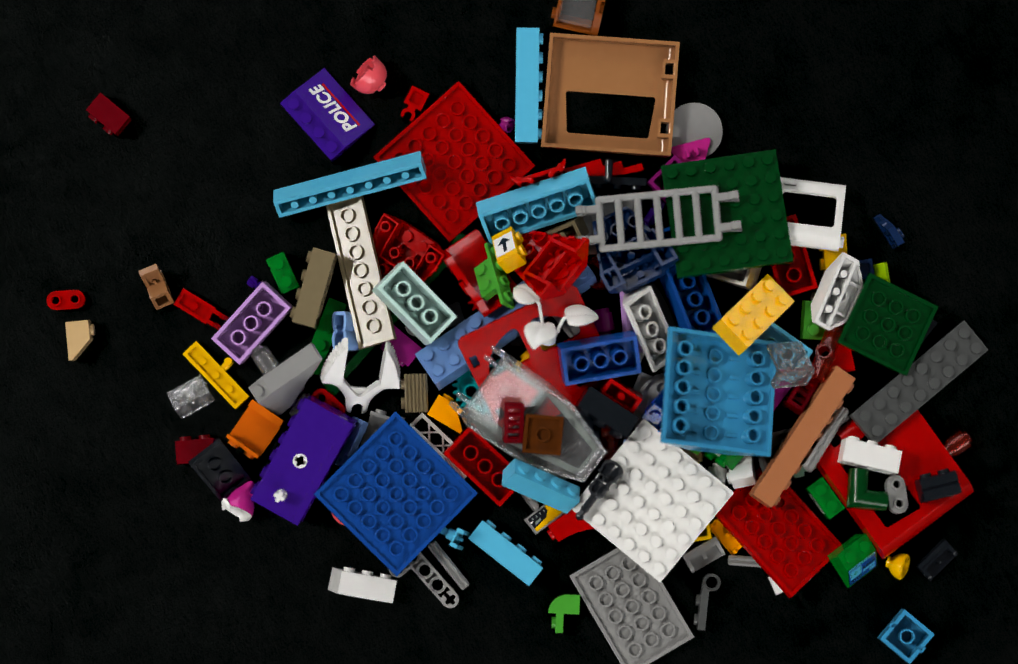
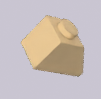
[65,320,95,361]

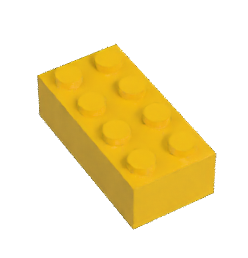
[712,274,795,356]

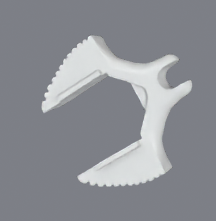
[320,338,401,414]

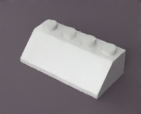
[623,286,669,372]

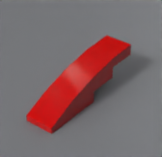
[564,159,644,177]

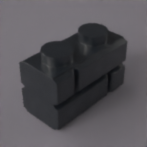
[914,468,962,503]

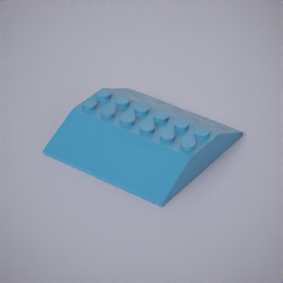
[660,326,777,457]

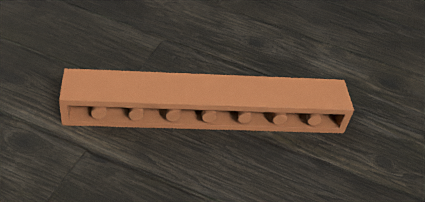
[748,366,855,508]

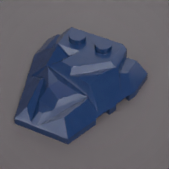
[592,206,679,294]

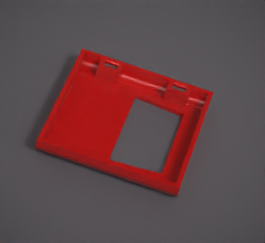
[812,410,974,559]

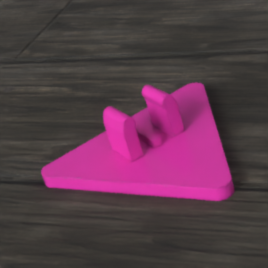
[671,138,711,163]

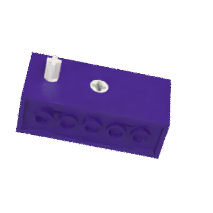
[250,395,358,526]

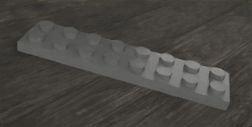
[849,320,988,442]

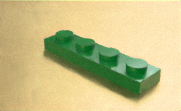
[311,297,347,376]

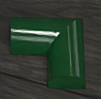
[846,468,889,511]

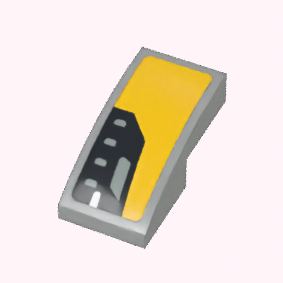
[524,504,564,535]

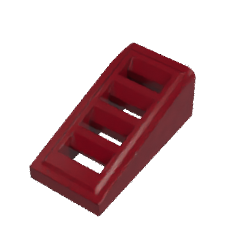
[783,371,821,415]
[502,402,524,443]

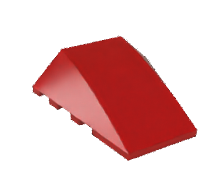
[514,231,590,300]

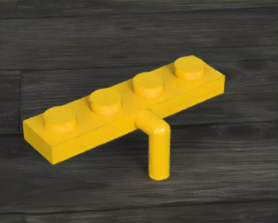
[183,341,250,410]

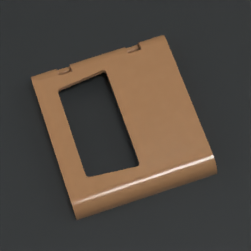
[541,33,680,157]

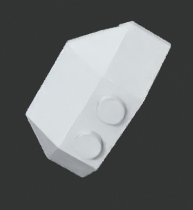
[811,252,863,331]

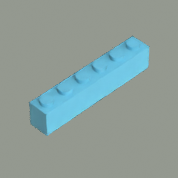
[515,27,543,144]

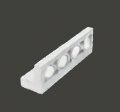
[410,413,467,479]

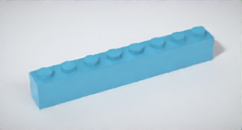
[273,151,427,218]

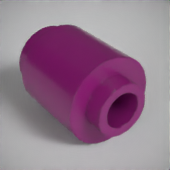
[594,308,615,335]

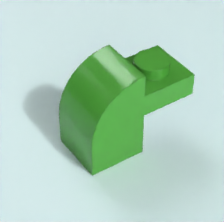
[548,594,580,633]

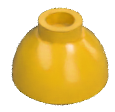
[885,553,910,580]

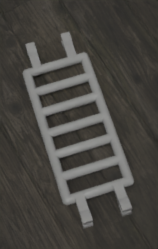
[575,185,742,253]

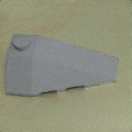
[248,343,323,416]

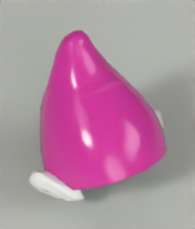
[221,481,254,522]

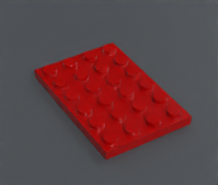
[715,466,842,598]

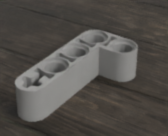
[389,552,459,608]

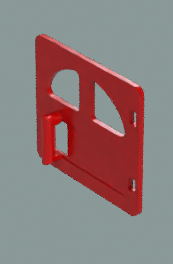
[458,285,620,435]

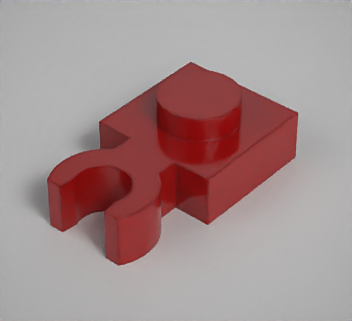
[401,85,429,122]

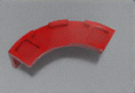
[443,229,517,318]

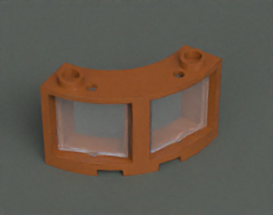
[551,0,606,36]

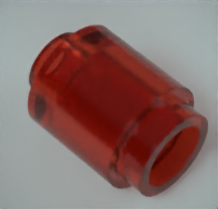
[944,431,972,457]

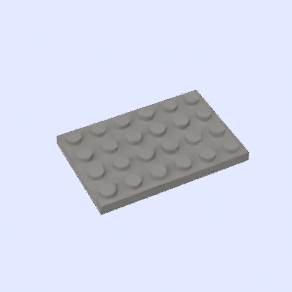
[569,548,694,664]

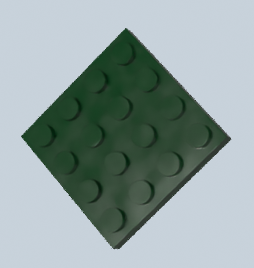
[836,273,938,376]

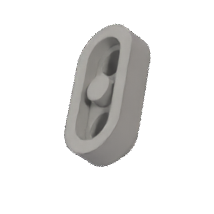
[884,475,908,514]

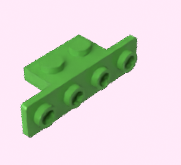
[474,242,515,309]

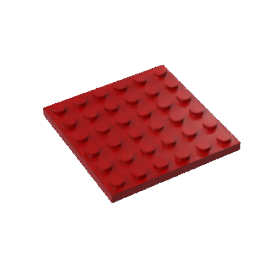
[373,81,535,242]

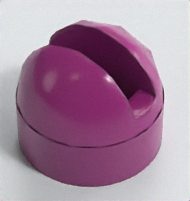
[498,117,515,133]

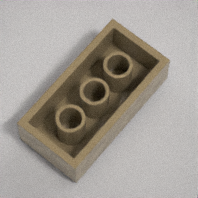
[290,247,338,330]

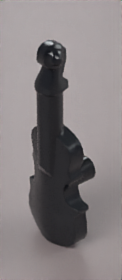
[576,459,624,520]

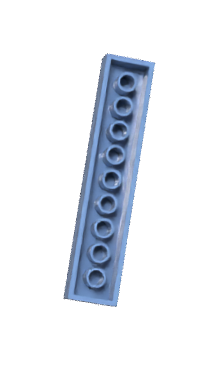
[415,265,598,390]

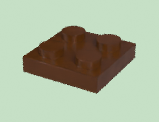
[522,414,565,456]

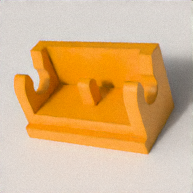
[710,518,742,555]

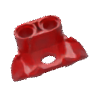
[509,158,566,187]

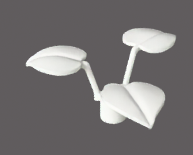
[513,283,599,350]

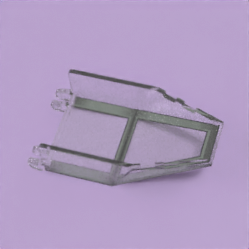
[449,345,607,483]

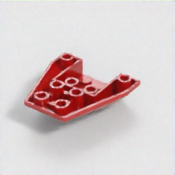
[373,213,446,282]

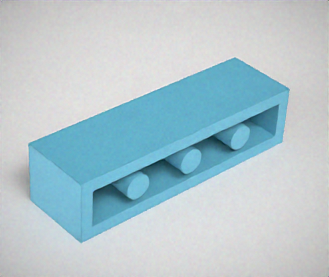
[502,458,580,514]
[468,520,543,586]

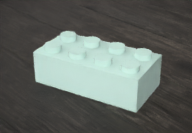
[371,261,457,345]

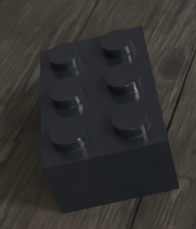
[574,386,639,440]

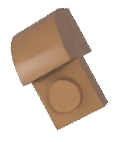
[139,264,174,310]

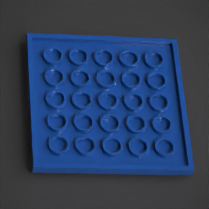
[314,412,478,576]

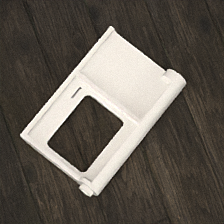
[780,177,846,251]

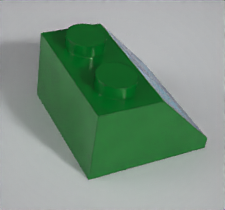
[827,533,877,588]

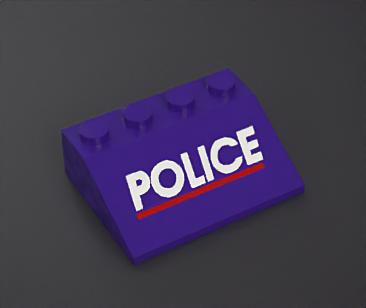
[280,68,375,163]

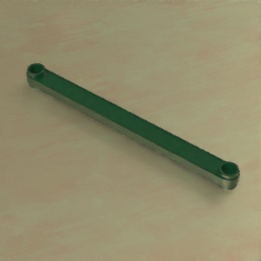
[323,232,466,396]

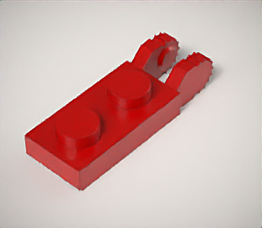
[173,288,229,330]

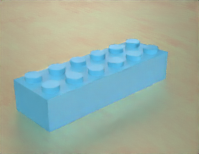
[476,166,596,244]

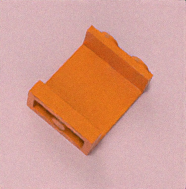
[226,399,285,460]

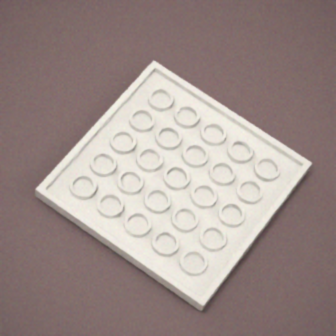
[572,419,734,582]

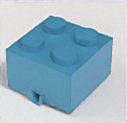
[877,608,935,664]

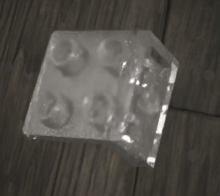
[766,341,815,389]

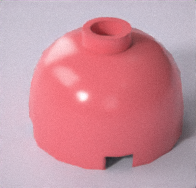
[350,56,387,94]

